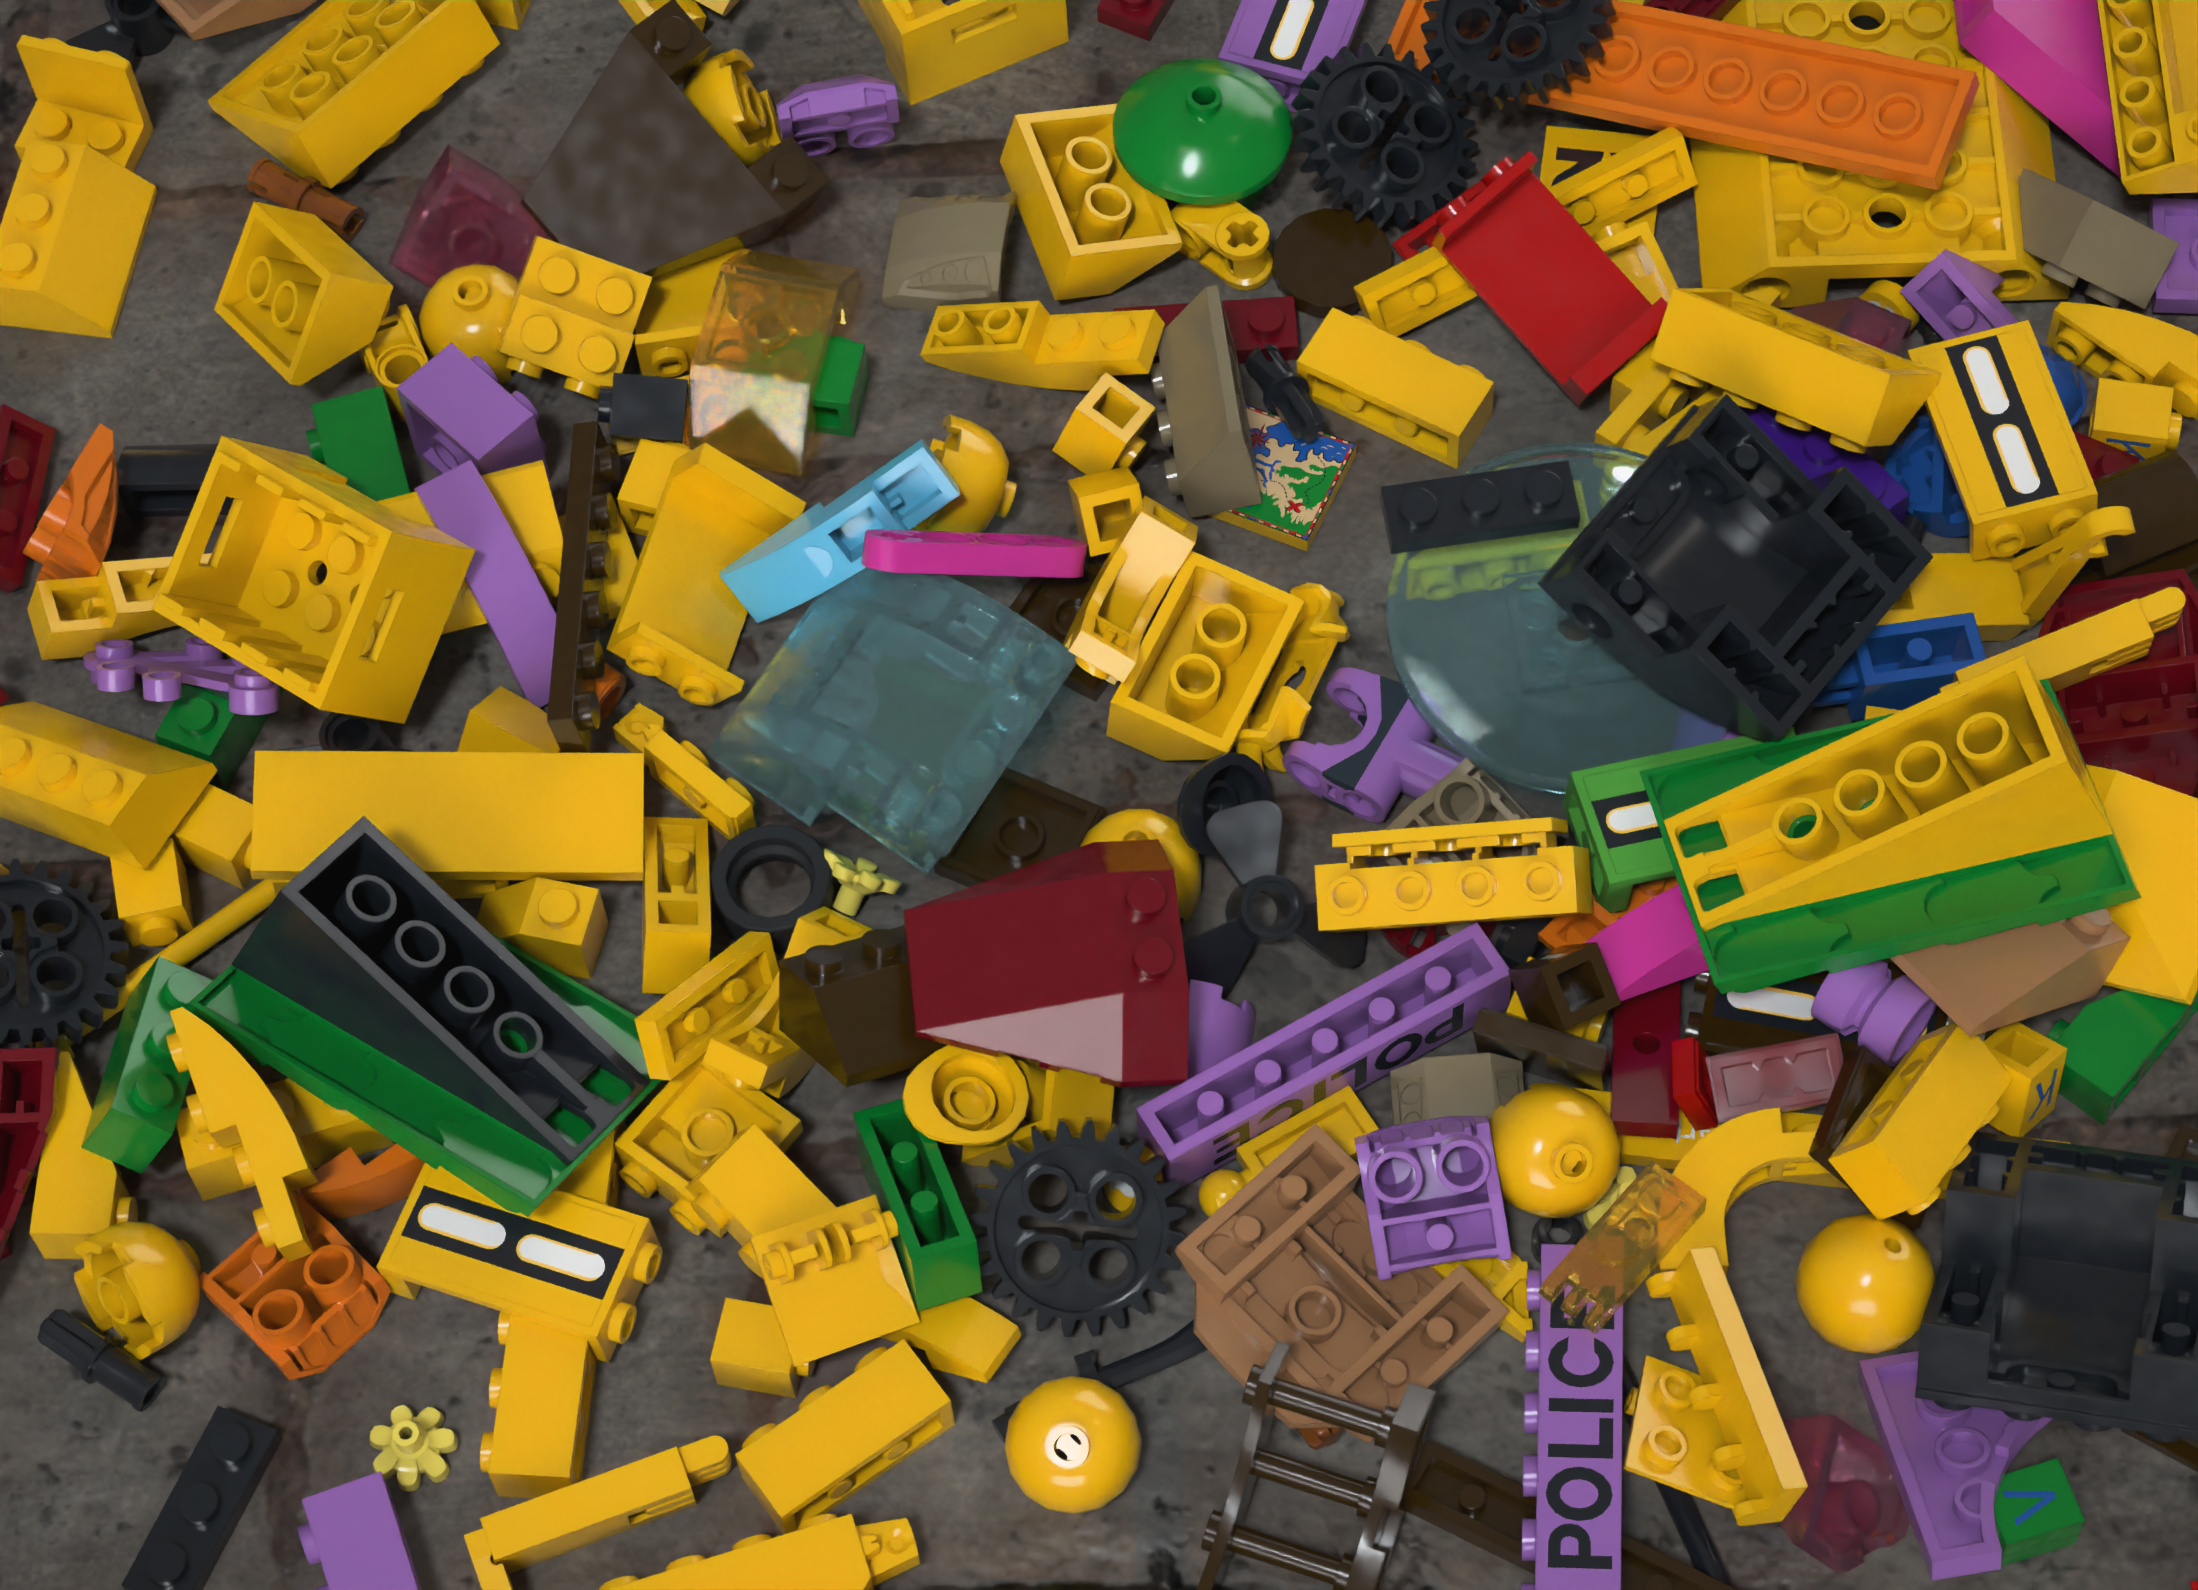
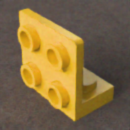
[15,35,154,172]

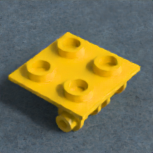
[749,1194,920,1367]
[1623,1355,1748,1510]

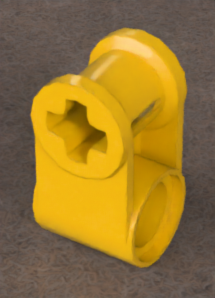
[1170,200,1273,291]
[358,304,428,423]

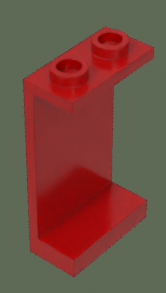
[1432,150,1668,407]

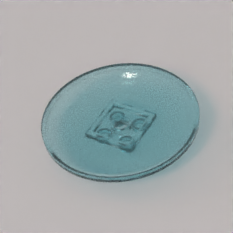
[1386,442,1731,795]

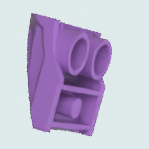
[776,74,900,158]
[1354,1116,1512,1280]

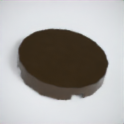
[1273,208,1392,318]

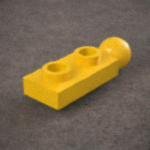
[1198,1085,1379,1217]

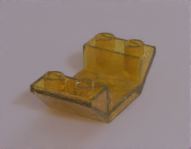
[682,249,860,475]

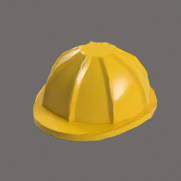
[902,1045,1029,1146]

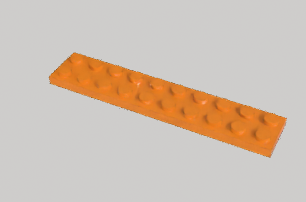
[1387,0,1980,190]

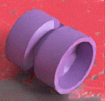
[1811,960,1937,1067]

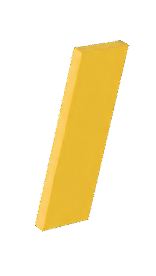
[250,751,644,881]

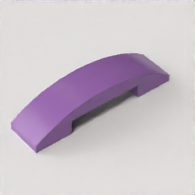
[414,460,556,708]

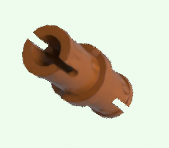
[247,157,364,242]

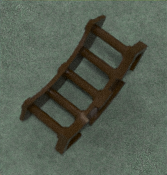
[1197,1341,1436,1590]

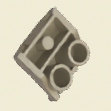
[882,191,1017,312]
[1381,757,1540,936]
[1390,1053,1524,1200]

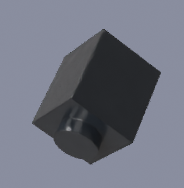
[597,373,688,443]

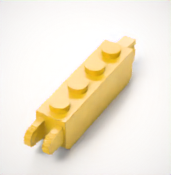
[599,1513,920,1590]

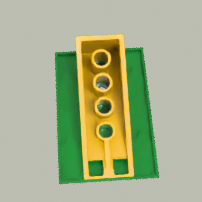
[1639,655,2142,994]

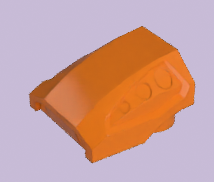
[22,423,119,581]
[198,1192,391,1381]

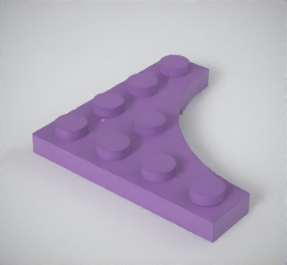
[1858,1351,2053,1581]

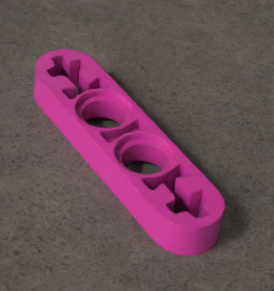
[861,529,1088,578]

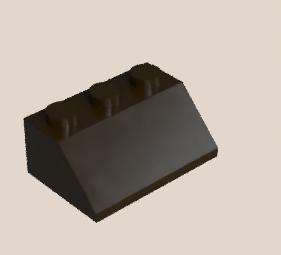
[779,925,947,1087]

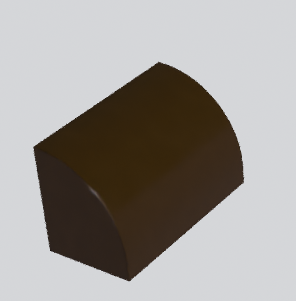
[2084,449,2198,577]

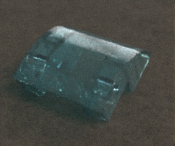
[706,567,1077,875]

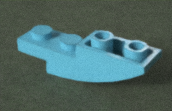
[720,439,960,623]

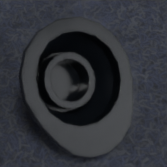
[1176,752,1272,860]

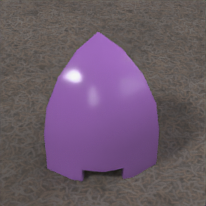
[1178,979,1257,1085]

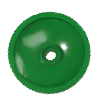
[1113,58,1292,205]

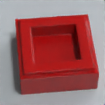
[1671,1036,1718,1131]

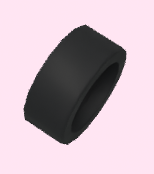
[710,824,836,954]

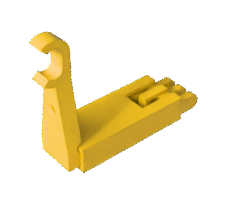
[1876,506,2135,641]
[1938,587,2186,694]
[464,1435,732,1590]

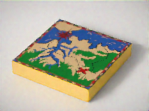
[1208,404,1356,552]

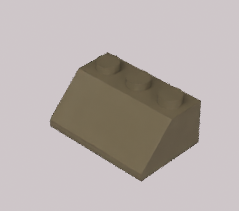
[1150,285,1262,518]

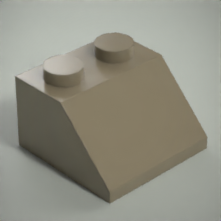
[2018,168,2179,309]

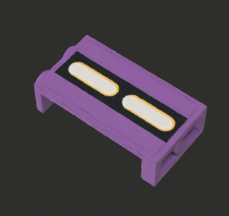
[1218,0,1368,113]

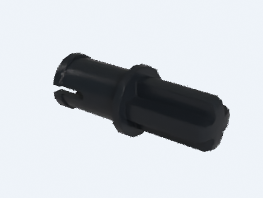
[1245,344,1326,443]
[37,1309,165,1412]

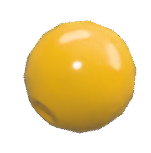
[1794,1214,1936,1354]

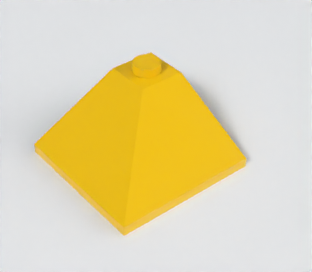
[2086,765,2198,1005]

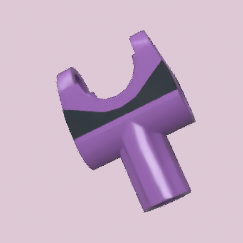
[1282,667,1488,823]

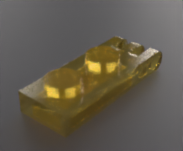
[1539,1161,1707,1334]

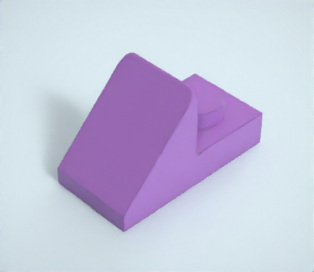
[1900,249,2019,341]

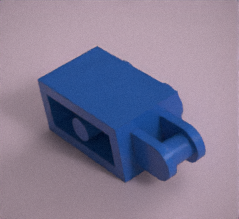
[1810,613,1987,721]

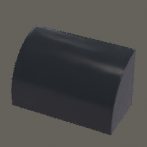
[117,444,234,517]

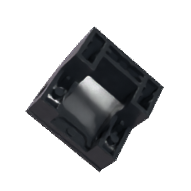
[1537,394,1933,742]
[1915,1131,2198,1442]

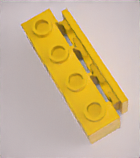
[1314,817,1593,932]

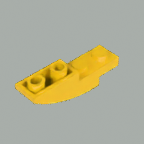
[1592,287,1781,471]
[920,300,1165,391]
[2046,302,2198,421]
[166,1007,319,1262]

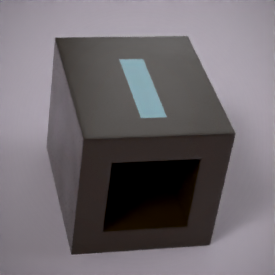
[1508,942,1621,1031]

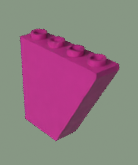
[1954,0,2151,196]

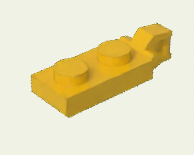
[612,703,757,840]

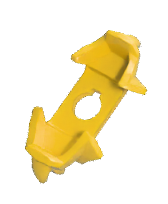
[1234,583,1350,773]

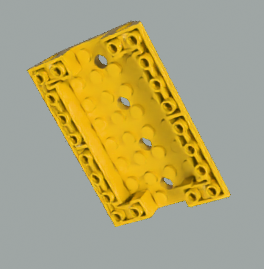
[1689,0,2070,308]

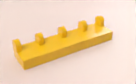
[1645,1247,1808,1526]

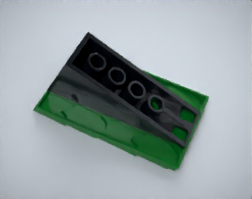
[185,816,663,1217]

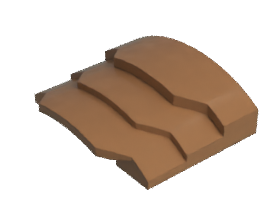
[1175,1123,1509,1444]

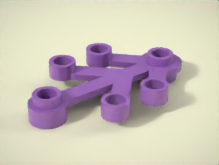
[83,637,281,715]

